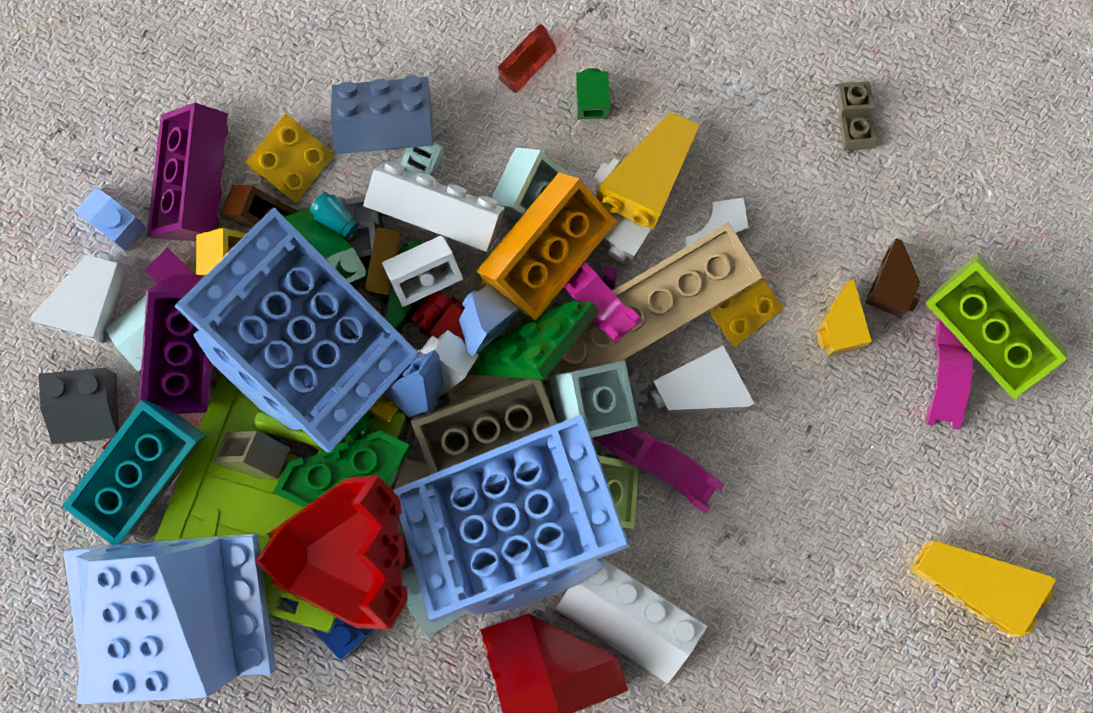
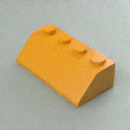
[476,173,617,321]

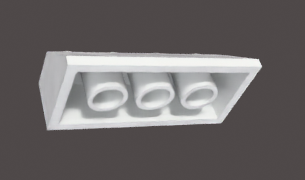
[363,162,505,252]
[555,558,707,684]

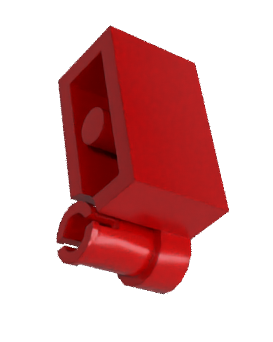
[410,291,465,343]

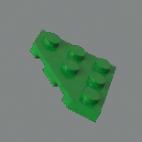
[471,301,599,380]
[273,430,412,508]

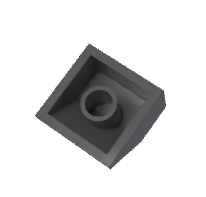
[39,368,119,444]

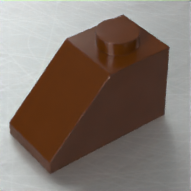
[220,185,299,229]
[865,238,921,318]

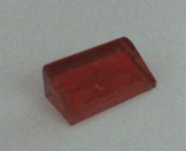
[498,24,557,93]

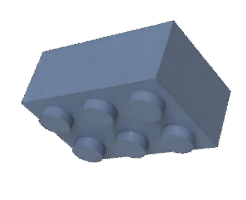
[331,76,433,154]

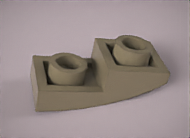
[837,81,877,150]

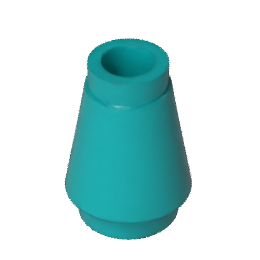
[310,192,359,238]

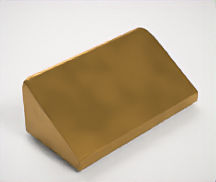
[365,227,401,299]

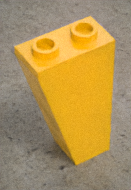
[596,112,700,230]
[909,541,1056,637]

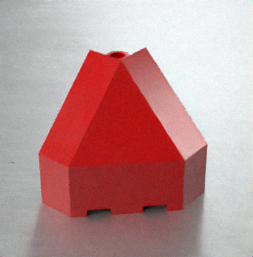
[255,476,408,629]
[480,614,628,713]

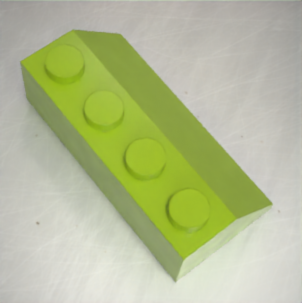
[925,253,1067,399]

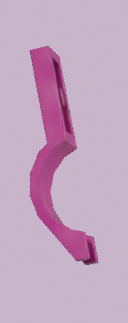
[563,261,643,343]
[926,281,973,430]
[592,426,725,513]

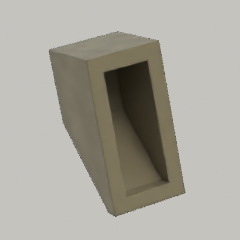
[213,431,290,479]

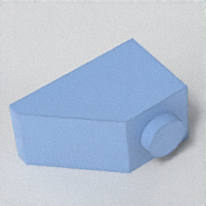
[75,188,146,251]
[459,284,519,357]

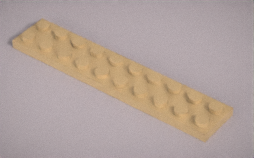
[446,222,763,404]

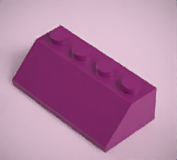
[147,103,228,241]
[139,275,211,414]

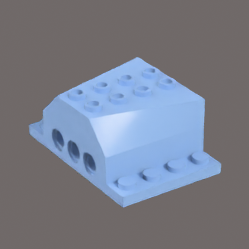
[175,208,419,452]
[392,414,630,622]
[63,533,276,704]

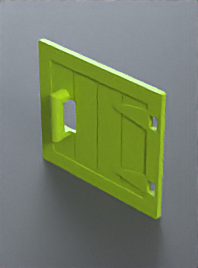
[154,373,407,633]

